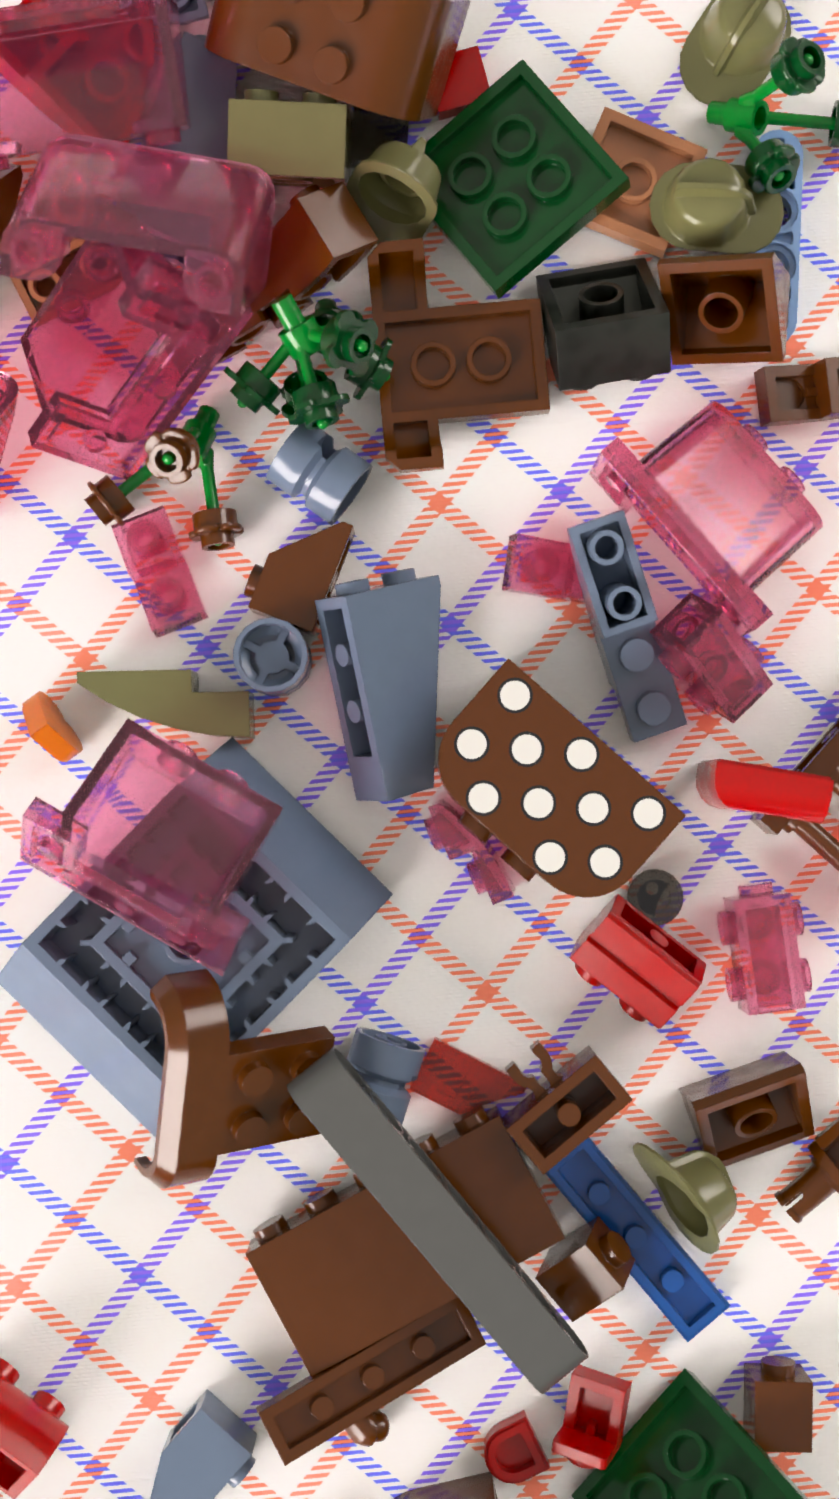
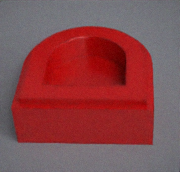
[484,1410,550,1484]

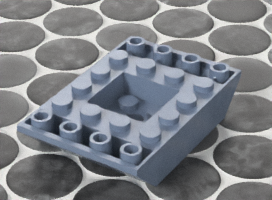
[0,737,393,1138]

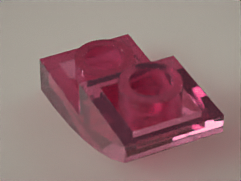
[111,505,209,638]
[502,533,585,603]
[424,799,515,905]

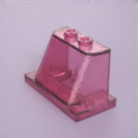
[20,208,253,480]
[589,401,823,640]
[20,718,283,977]

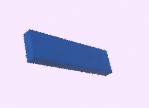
[545,1137,731,1342]

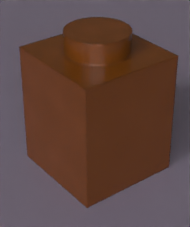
[535,1216,635,1322]
[743,1355,813,1453]

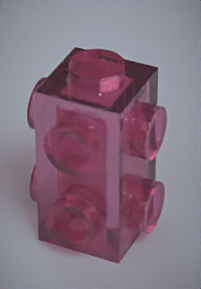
[650,592,773,724]
[717,881,812,1016]

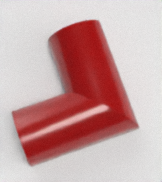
[696,759,834,824]

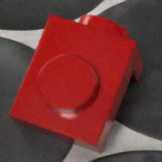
[551,1365,632,1470]

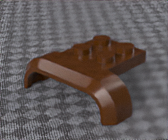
[367,238,550,473]
[134,969,335,1189]

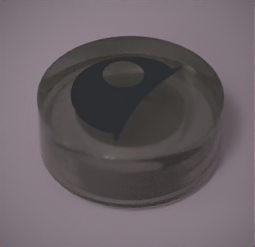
[625,868,684,926]

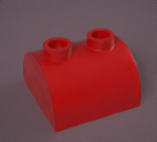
[0,1358,69,1499]

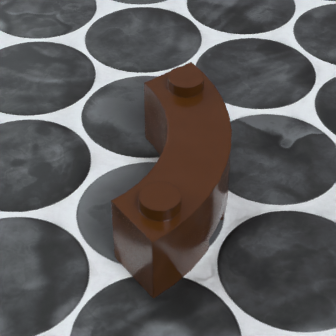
[152,181,379,378]

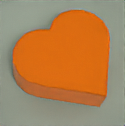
[22,691,83,762]

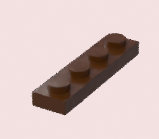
[256,1297,486,1466]

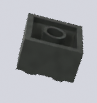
[536,257,671,391]

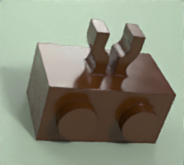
[503,1040,633,1175]

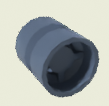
[266,423,373,525]
[233,618,313,697]
[347,1027,426,1124]

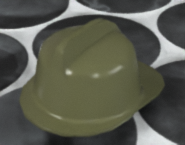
[680,0,791,105]
[346,137,441,245]
[649,158,784,254]
[632,1142,737,1254]

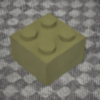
[227,89,353,188]

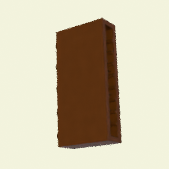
[245,1105,565,1377]

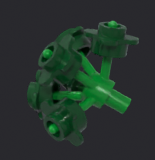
[223,293,394,430]

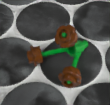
[84,405,244,551]

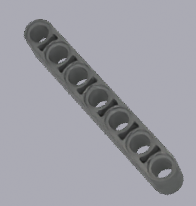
[287,1047,589,1394]

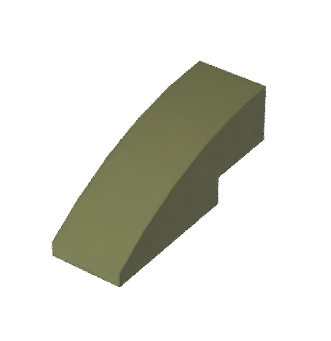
[77,669,255,739]

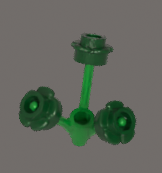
[706,36,839,194]

